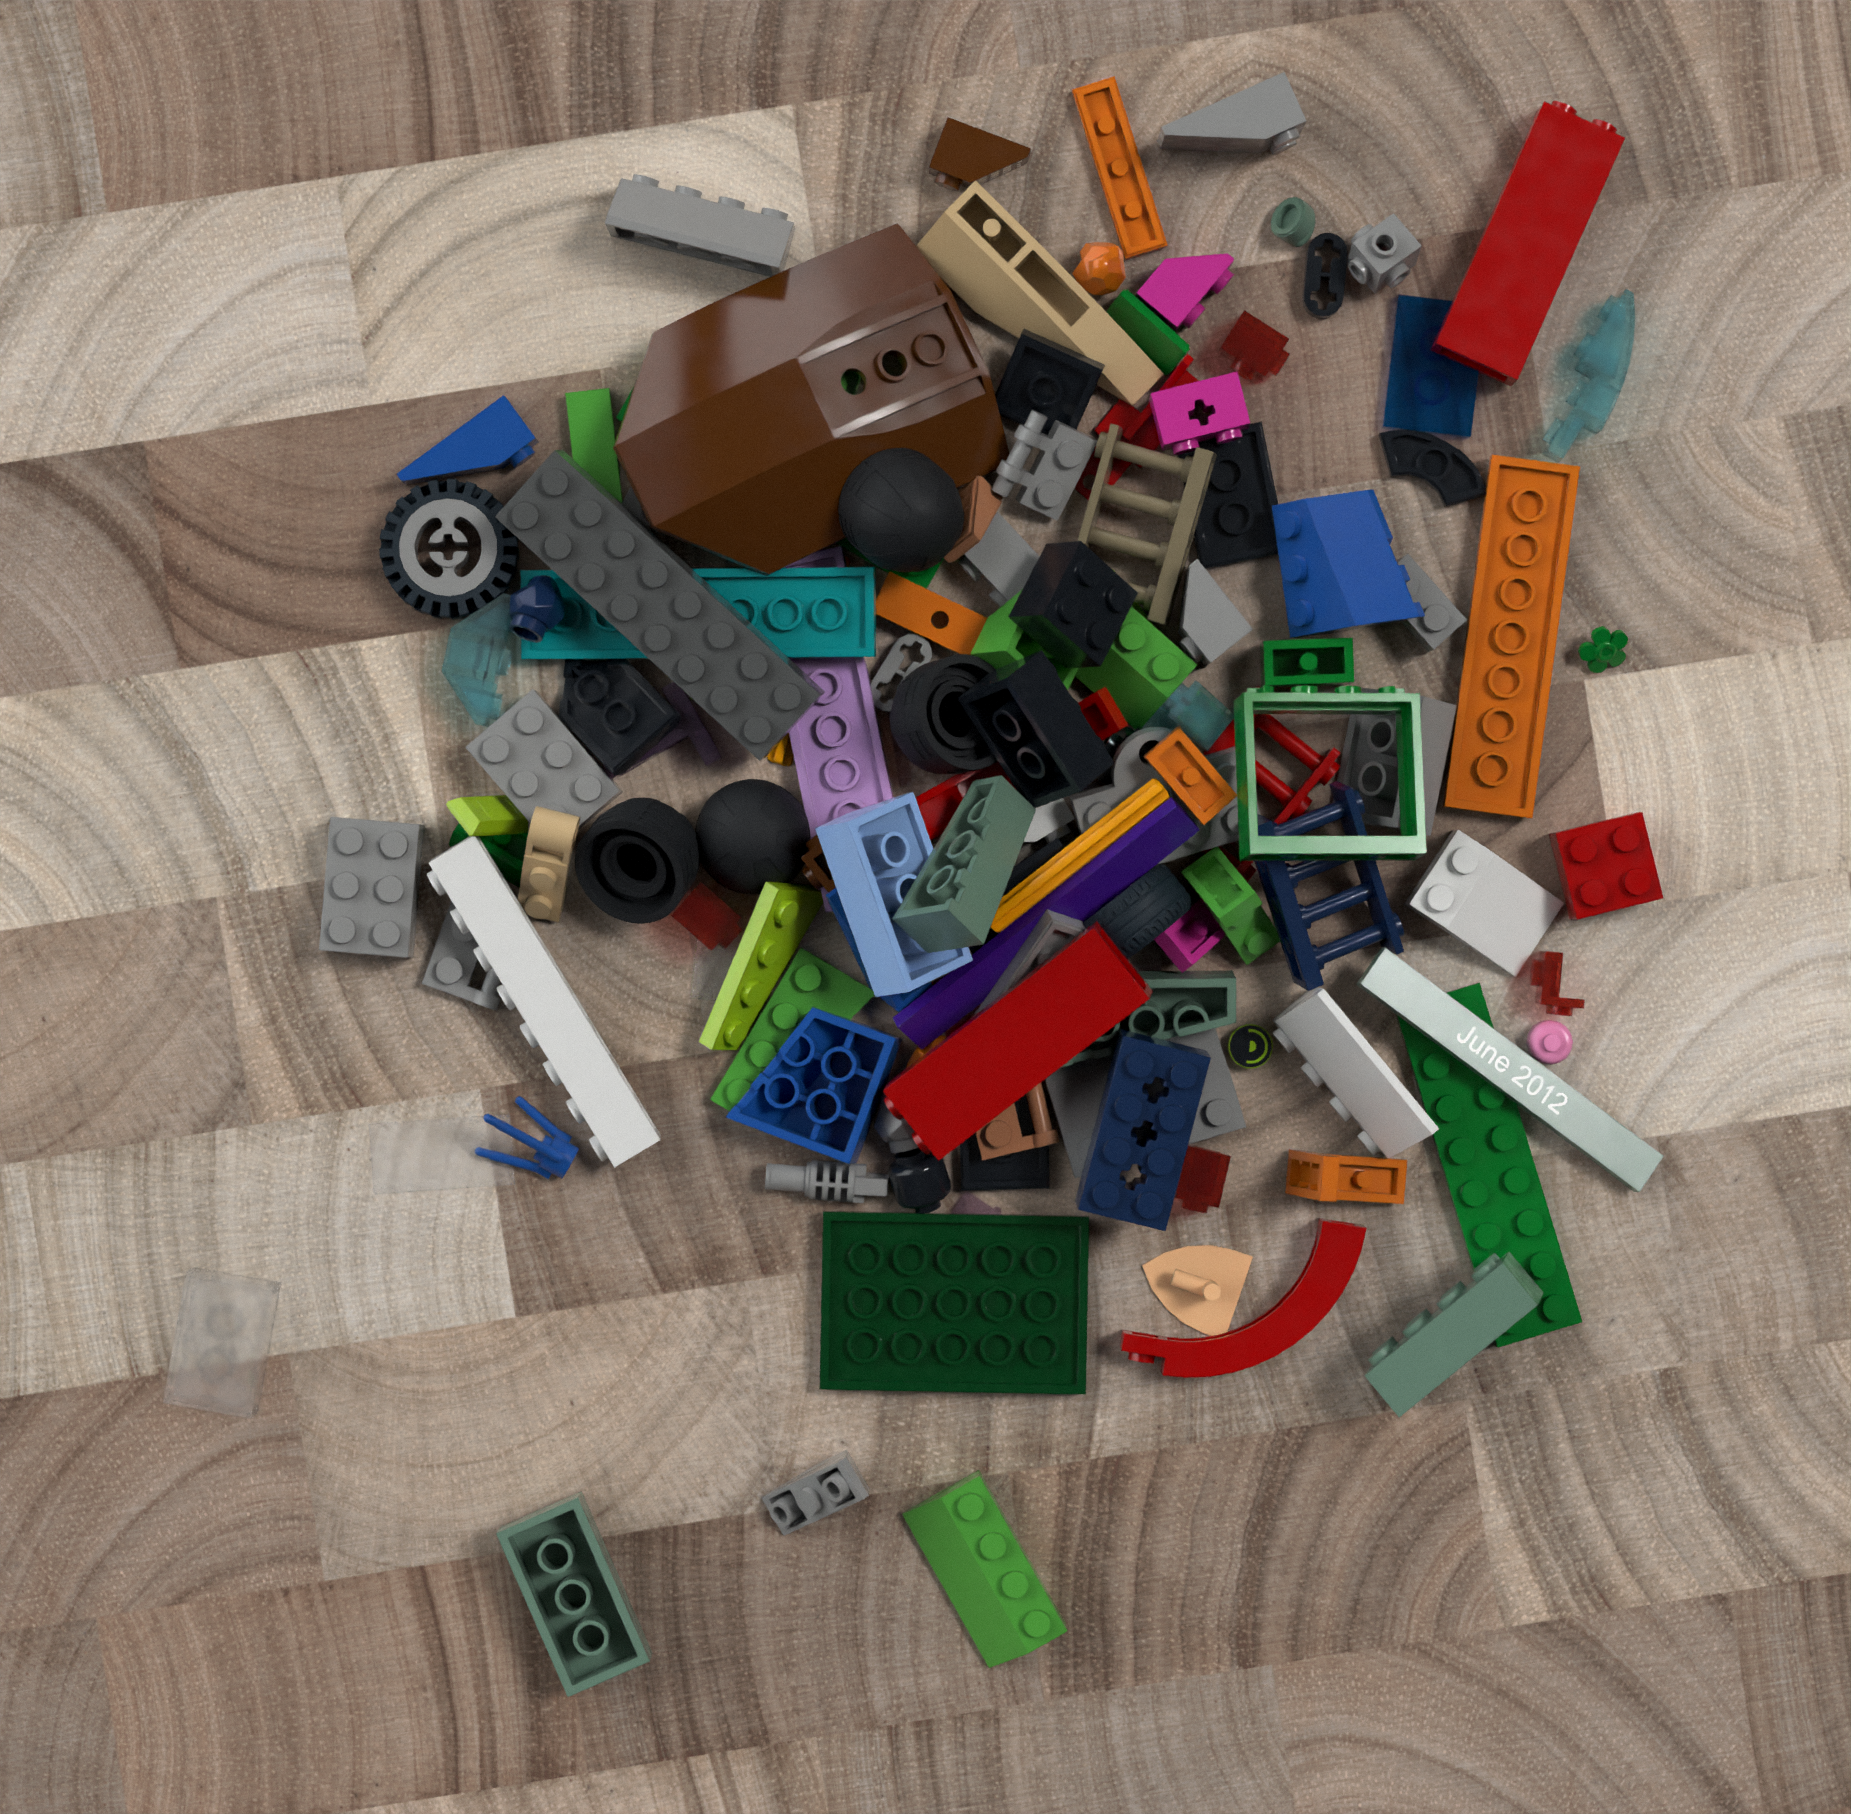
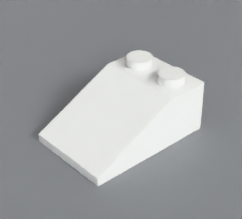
[1404,830,1564,977]

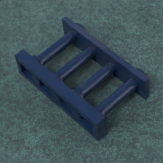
[1254,781,1404,991]

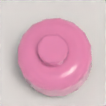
[1526,1020,1573,1065]

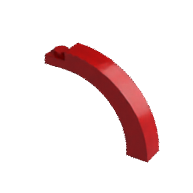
[915,687,1128,841]
[1120,1218,1367,1378]

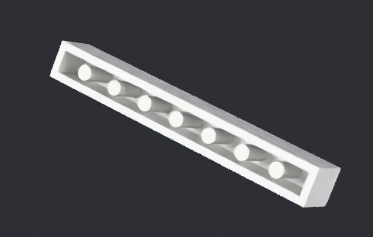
[427,836,661,1168]

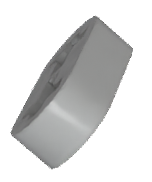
[870,634,932,712]

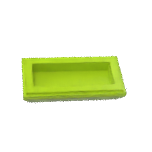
[446,795,528,836]

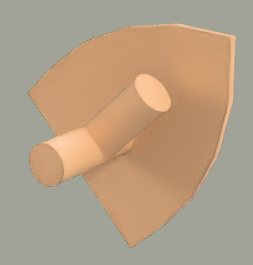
[1142,1245,1253,1336]

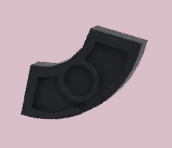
[1378,430,1487,507]

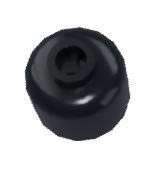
[888,1148,951,1214]

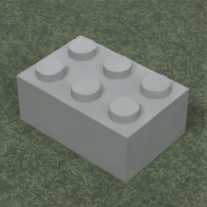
[465,689,623,830]
[319,817,425,958]

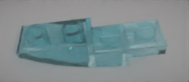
[1542,289,1635,463]

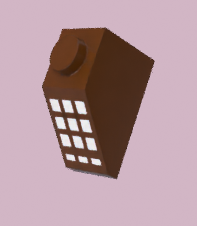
[929,117,1031,192]

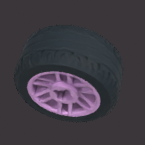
[1083,864,1192,959]

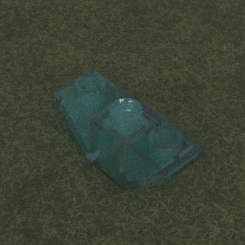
[442,594,512,728]
[1161,680,1234,753]

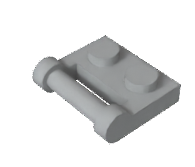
[421,901,502,1011]

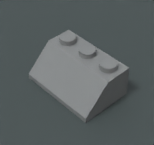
[1333,687,1457,836]

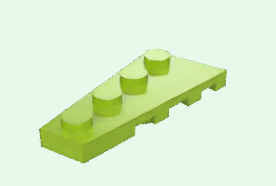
[699,882,823,1050]

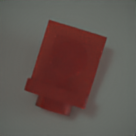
[1530,951,1585,1016]

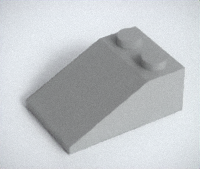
[1157,72,1306,155]

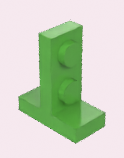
[1181,847,1280,965]

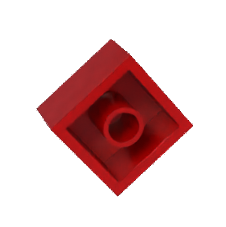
[1549,812,1663,920]

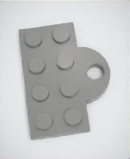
[1069,727,1260,864]

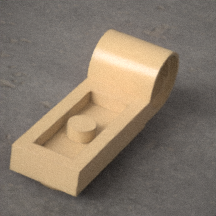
[518,806,580,922]

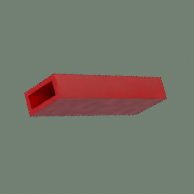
[1431,101,1625,386]
[883,921,1153,1161]

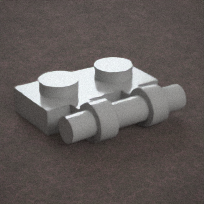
[992,410,1097,521]

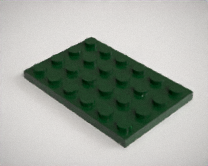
[820,1211,1089,1394]

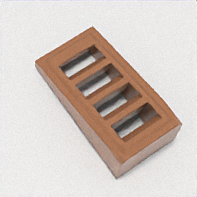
[944,476,1003,563]

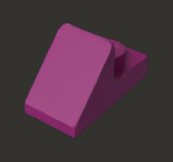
[1154,898,1225,973]

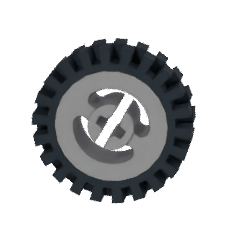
[379,478,519,620]

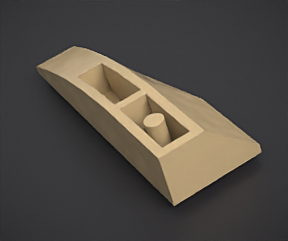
[916,180,1164,406]

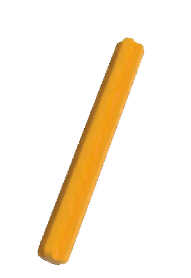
[991,778,1170,933]

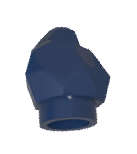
[509,575,565,643]

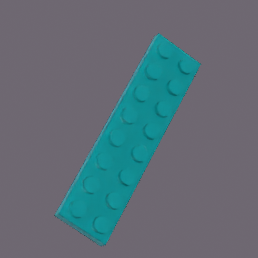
[520,567,876,659]

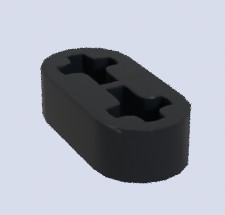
[1302,233,1348,319]

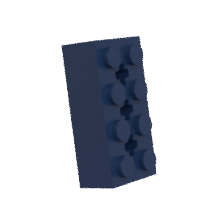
[1075,1029,1211,1231]

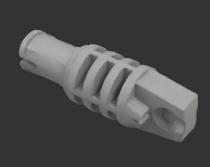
[765,1160,889,1203]

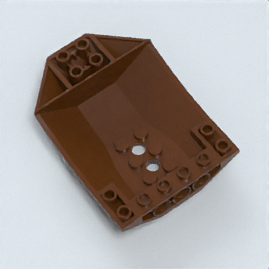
[613,223,1010,576]

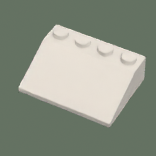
[1272,987,1439,1159]

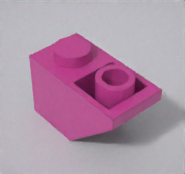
[1135,253,1234,332]

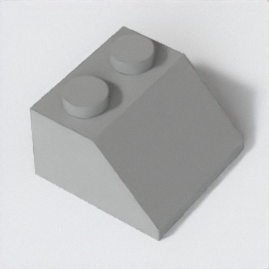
[1178,559,1253,667]

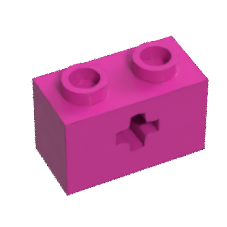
[1149,372,1250,455]

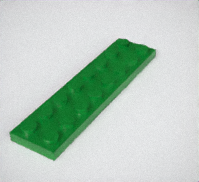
[1395,983,1583,1348]

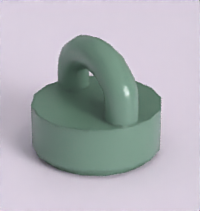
[1271,197,1316,247]

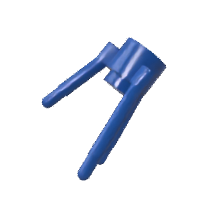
[475,1096,579,1179]

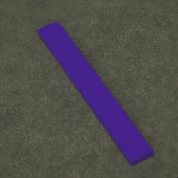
[893,797,1200,1049]

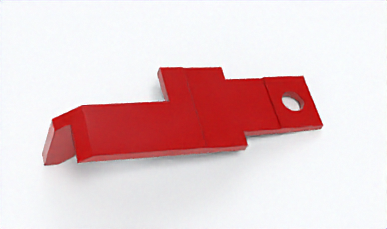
[1074,354,1199,501]

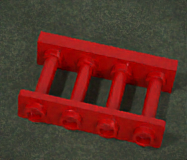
[1201,686,1341,882]

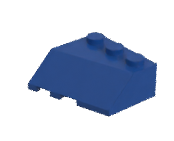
[1272,490,1425,638]
[726,1007,903,1164]

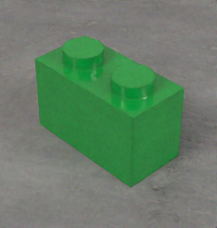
[1260,638,1354,687]

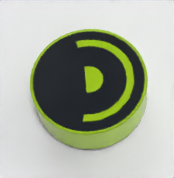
[1228,1024,1273,1069]

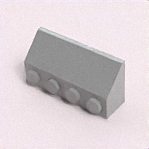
[605,174,795,277]

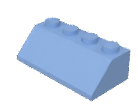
[815,792,973,997]

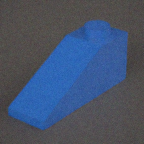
[397,395,539,485]

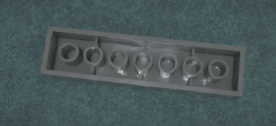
[495,450,825,761]

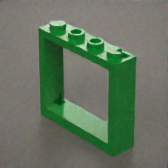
[1233,685,1427,861]

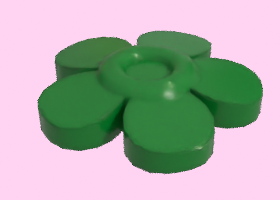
[1578,626,1628,673]

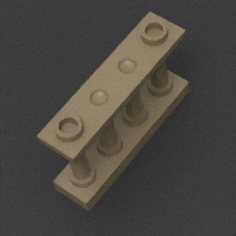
[1077,424,1217,626]

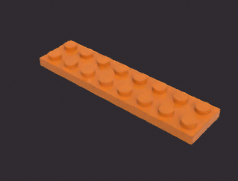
[1443,454,1580,819]

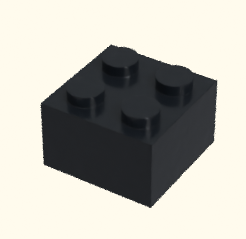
[1008,541,1138,668]

